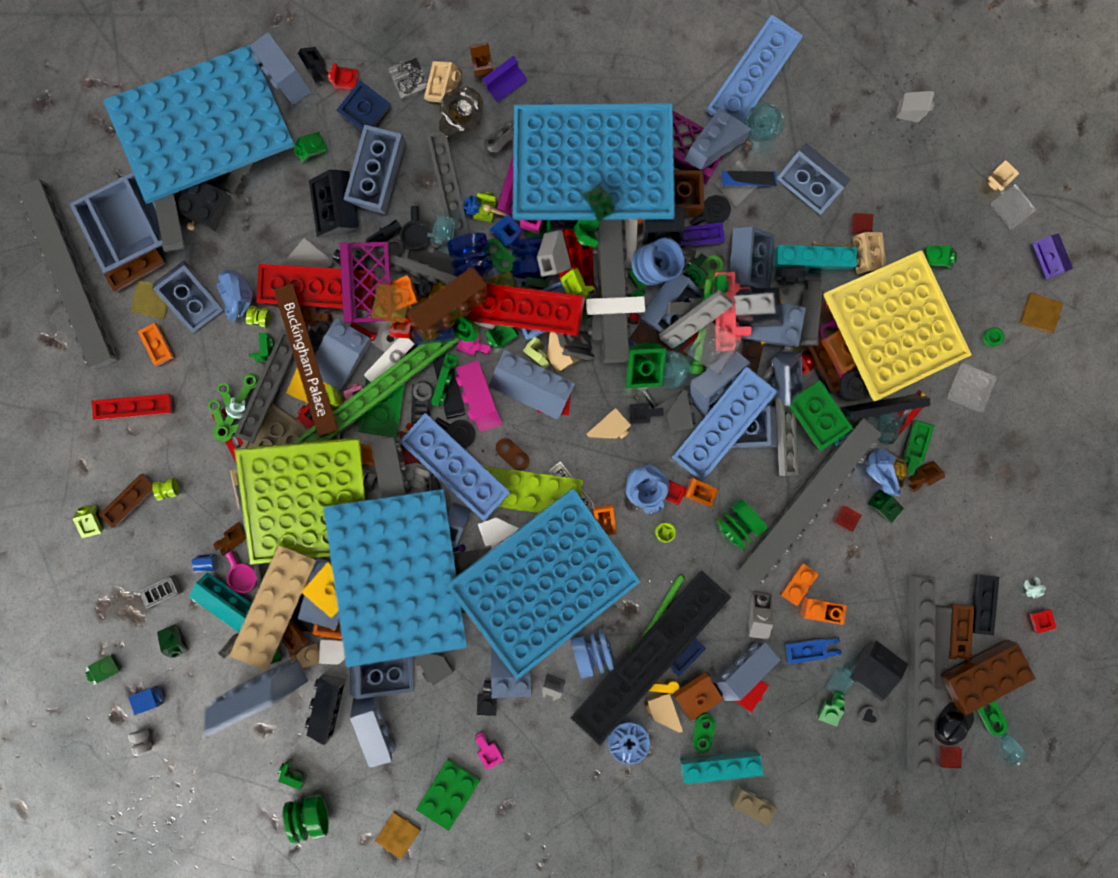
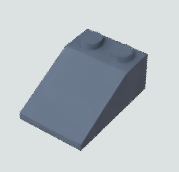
[153,260,223,333]
[739,303,806,348]
[315,319,371,392]
[771,352,803,405]
[731,406,778,448]
[298,558,340,630]
[491,646,532,698]
[349,657,414,699]

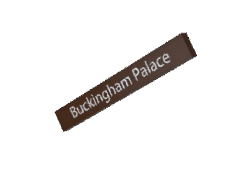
[273,284,338,437]

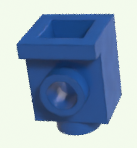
[489,214,523,247]

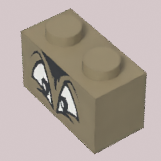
[730,784,778,826]

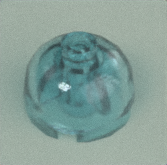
[745,102,785,143]
[662,351,692,390]

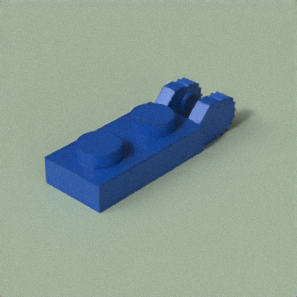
[785,637,842,664]

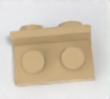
[424,61,462,107]
[852,232,886,274]

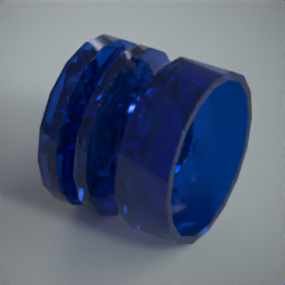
[446,233,494,277]
[512,237,553,279]

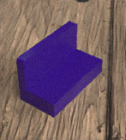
[482,56,527,102]
[1032,233,1073,279]

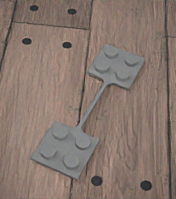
[282,238,401,352]

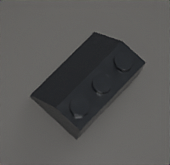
[309,169,358,237]
[305,674,346,745]

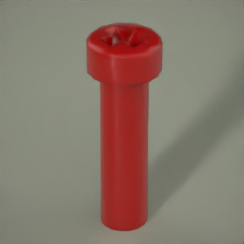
[350,323,377,342]

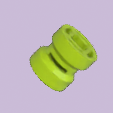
[246,305,271,328]
[152,478,179,501]
[655,522,676,542]

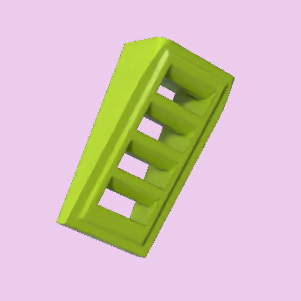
[326,385,344,411]

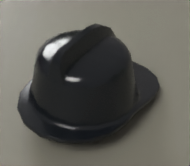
[934,703,974,746]

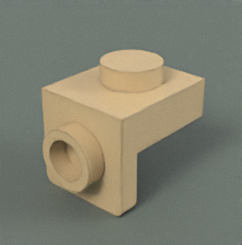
[988,159,1019,191]
[289,643,320,668]

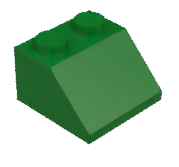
[626,342,666,388]

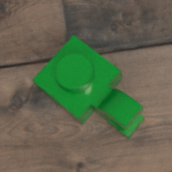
[818,690,845,727]

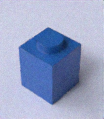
[128,685,163,715]

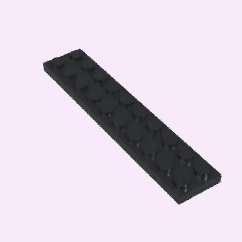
[570,571,731,746]

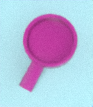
[225,551,257,593]

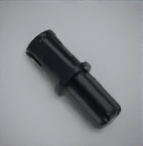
[365,219,402,242]

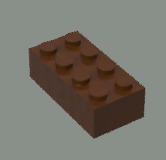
[673,170,704,216]
[407,266,488,343]
[940,640,1036,715]

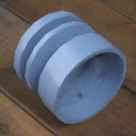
[632,238,684,286]
[571,630,614,679]
[607,716,650,765]

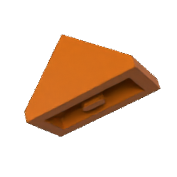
[684,478,719,507]
[592,504,617,535]

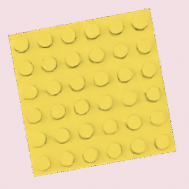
[823,250,972,402]

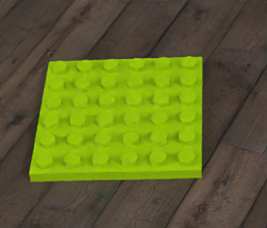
[235,438,365,564]

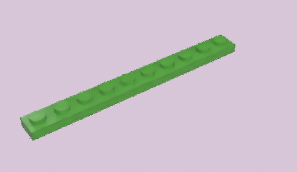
[291,334,459,444]

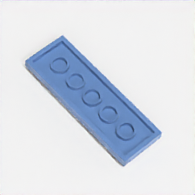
[706,14,803,123]
[672,366,778,482]
[400,413,511,521]

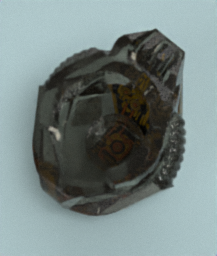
[439,87,483,136]

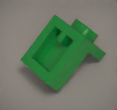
[278,759,307,790]

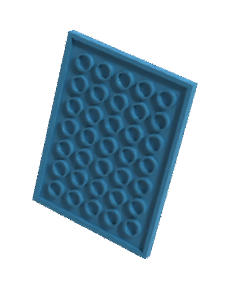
[103,45,295,204]
[513,104,674,220]
[446,488,640,680]
[324,489,467,667]

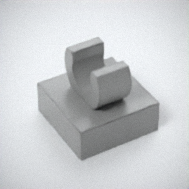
[541,674,565,701]

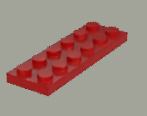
[256,264,375,310]
[468,284,585,337]

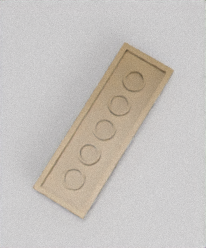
[229,544,316,671]

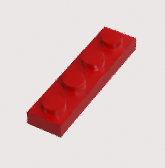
[91,394,173,420]

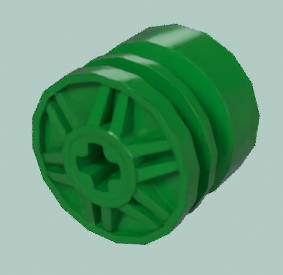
[715,498,768,551]
[283,794,329,844]

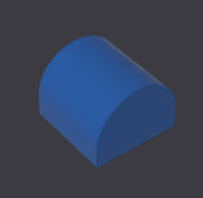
[192,554,217,572]

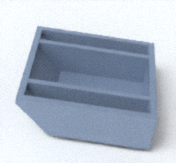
[69,172,163,274]
[204,660,308,737]

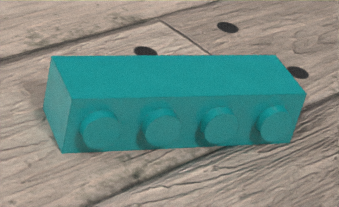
[774,245,857,271]
[189,572,252,633]
[680,750,763,784]

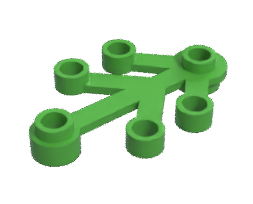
[208,373,259,442]

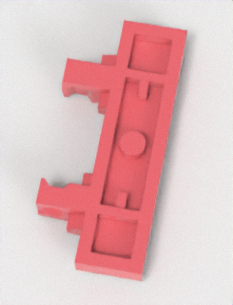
[715,272,751,352]

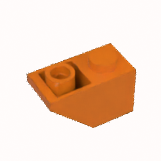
[800,596,847,625]

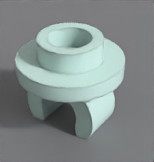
[226,398,246,418]
[1024,577,1046,599]

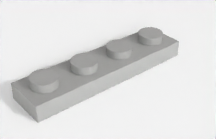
[659,290,733,349]
[775,398,799,476]

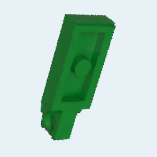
[431,353,458,407]
[903,420,935,475]

